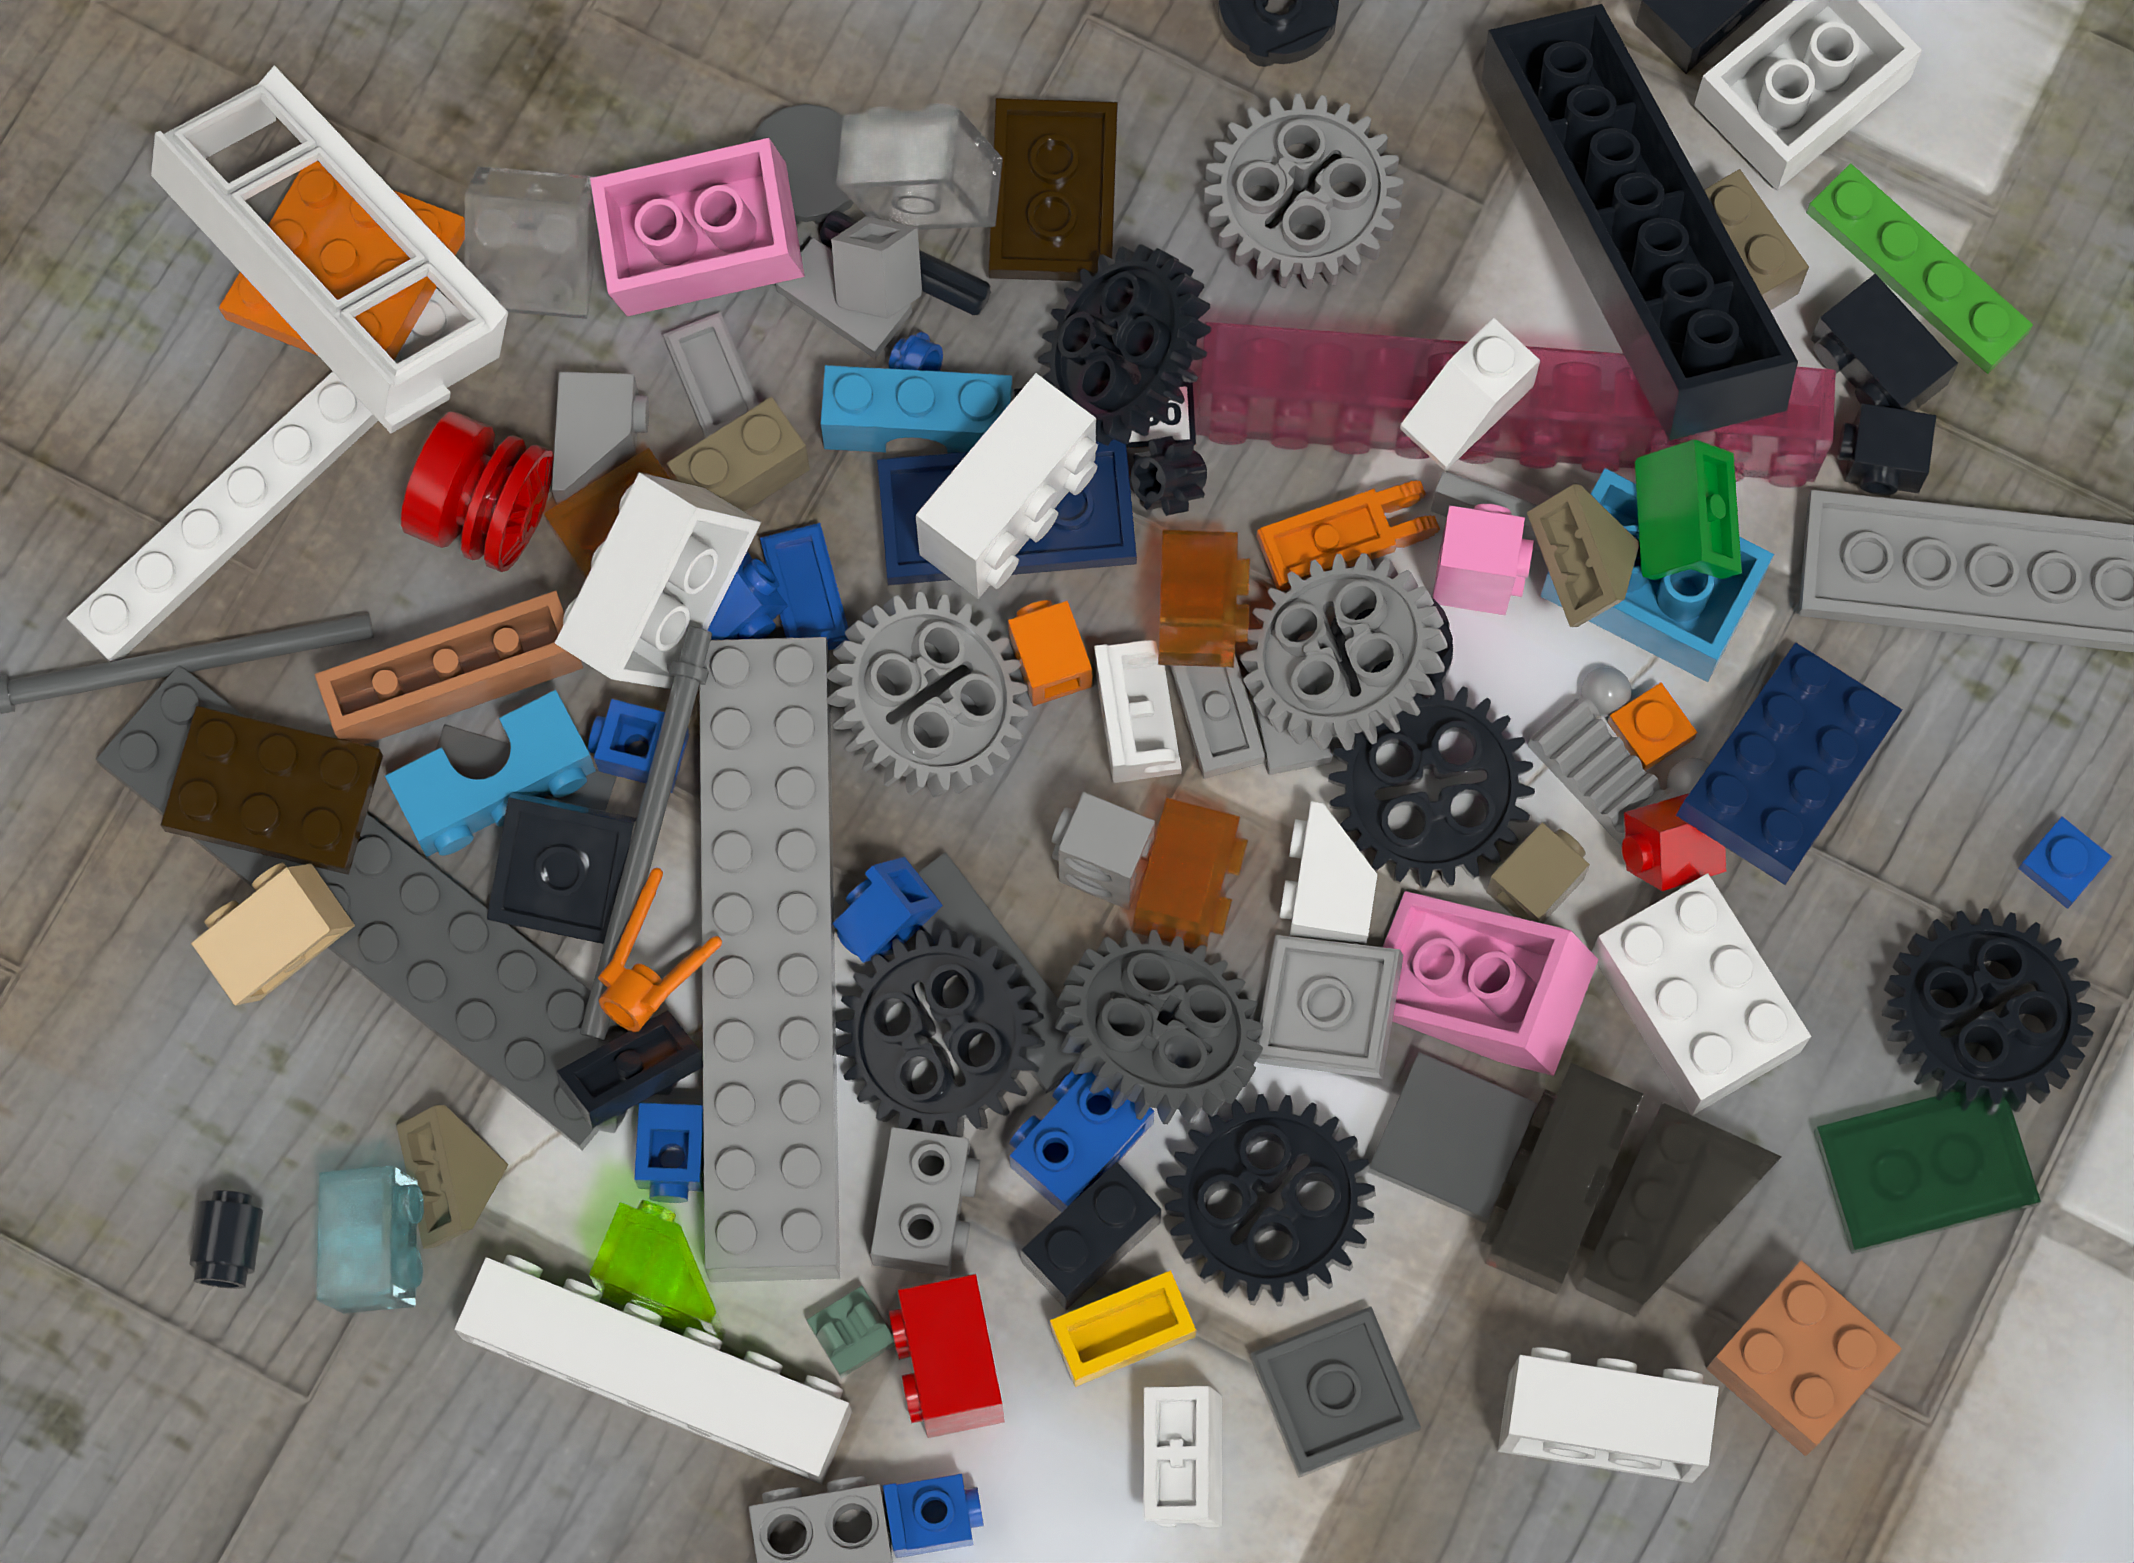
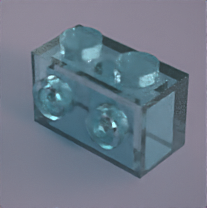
[317,1165,424,1314]

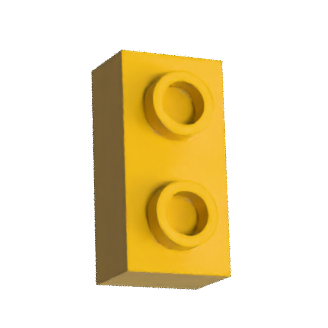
[1050,1270,1196,1387]

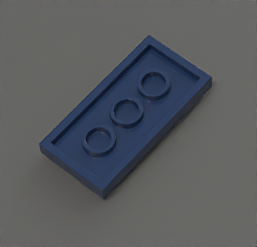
[877,439,1137,586]
[1676,642,1903,885]

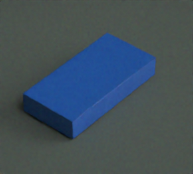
[760,523,850,650]

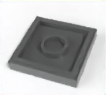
[1368,1052,1538,1223]
[1250,1306,1421,1478]

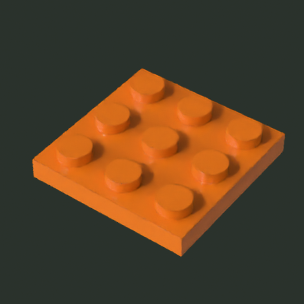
[219,161,470,360]

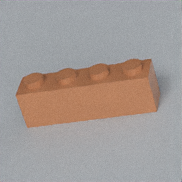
[314,591,583,745]

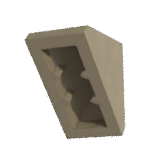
[1526,484,1640,627]
[396,1105,509,1249]

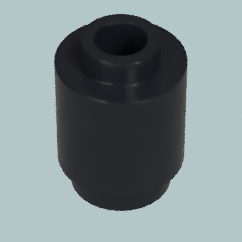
[189,1190,263,1289]

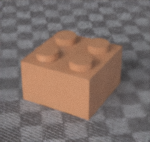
[1706,1260,1902,1456]

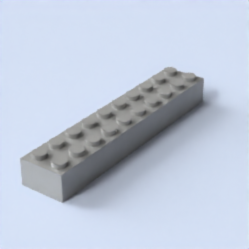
[700,637,840,1282]

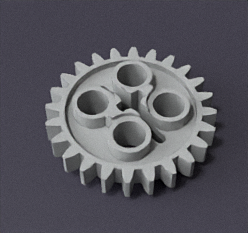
[1204,94,1403,290]
[1240,553,1447,750]
[827,592,1028,797]

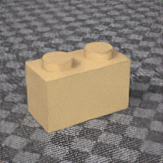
[191,863,355,1006]

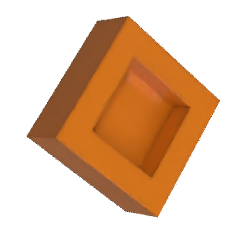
[1607,682,1698,771]

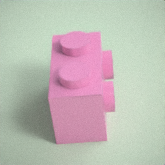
[1432,504,1534,615]

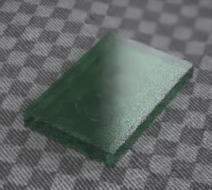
[1814,1091,2041,1254]

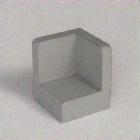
[831,216,922,319]

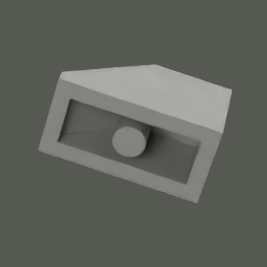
[552,372,649,510]

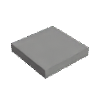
[1257,935,1404,1079]

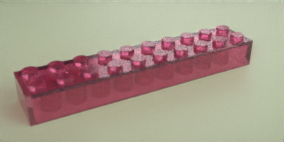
[1197,322,1836,488]

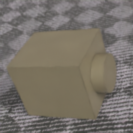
[1486,822,1590,924]

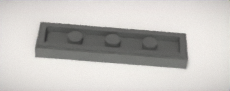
[917,852,1080,1094]

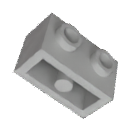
[871,1127,980,1277]

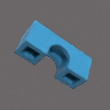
[821,365,1013,454]
[385,690,596,857]

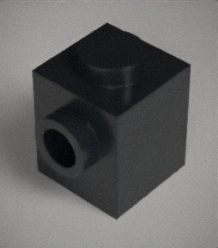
[1837,403,1937,495]

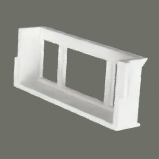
[151,65,508,433]

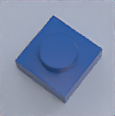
[2018,816,2112,909]

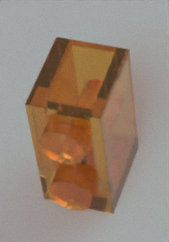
[1158,530,1250,668]
[1133,797,1249,952]

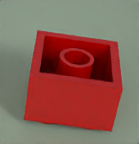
[889,1274,1005,1438]

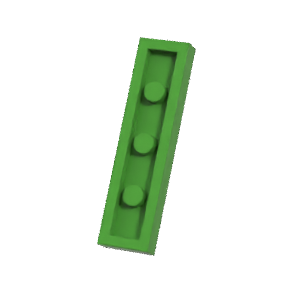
[1806,163,2033,374]

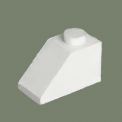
[1400,318,1540,471]

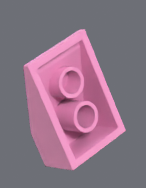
[1383,891,1599,1076]

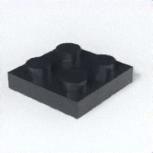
[487,792,637,944]

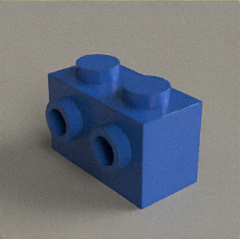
[1009,1071,1154,1213]

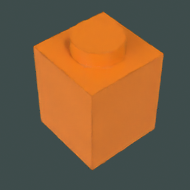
[1008,600,1092,706]

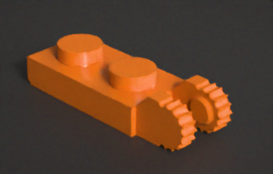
[1257,480,1440,591]

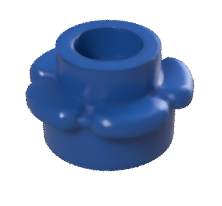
[889,332,943,371]

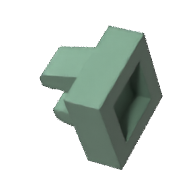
[806,1286,895,1379]

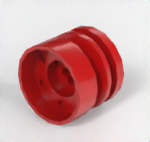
[401,412,554,572]

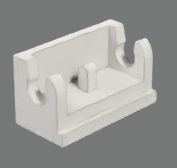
[1094,641,1182,783]
[1144,1386,1222,1528]

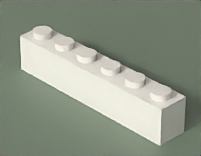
[454,1255,852,1485]

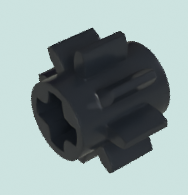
[1131,436,1207,516]

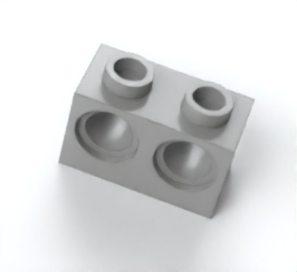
[1052,792,1155,910]
[749,1476,893,1563]

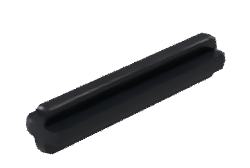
[820,211,991,315]

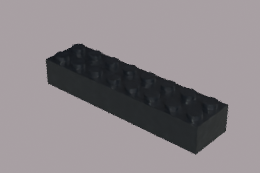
[1481,4,1798,441]

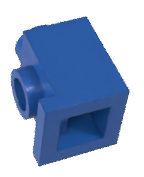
[588,699,690,793]
[832,857,943,963]
[634,1103,704,1203]
[883,1474,984,1558]

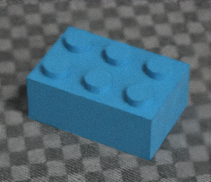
[1540,468,1774,682]

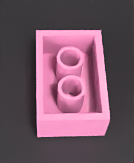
[590,138,805,316]

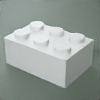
[1694,0,1922,191]
[916,373,1098,599]
[555,473,761,689]
[1592,873,1811,1116]
[1498,1348,1719,1483]

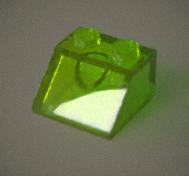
[589,1200,726,1341]

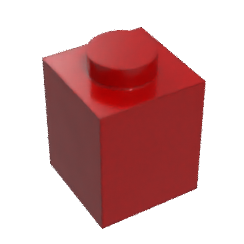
[1622,793,1726,891]

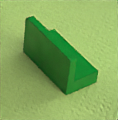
[1635,439,1742,580]

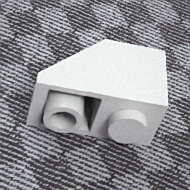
[1280,801,1377,945]

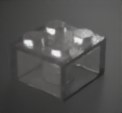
[836,104,1002,230]

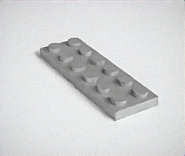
[1798,490,2134,652]

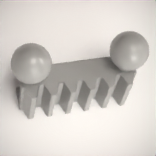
[1528,667,1710,846]

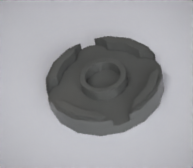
[749,104,868,224]

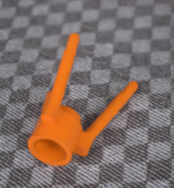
[598,868,722,1032]

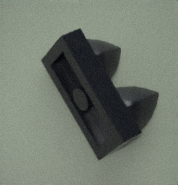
[557,1010,703,1133]

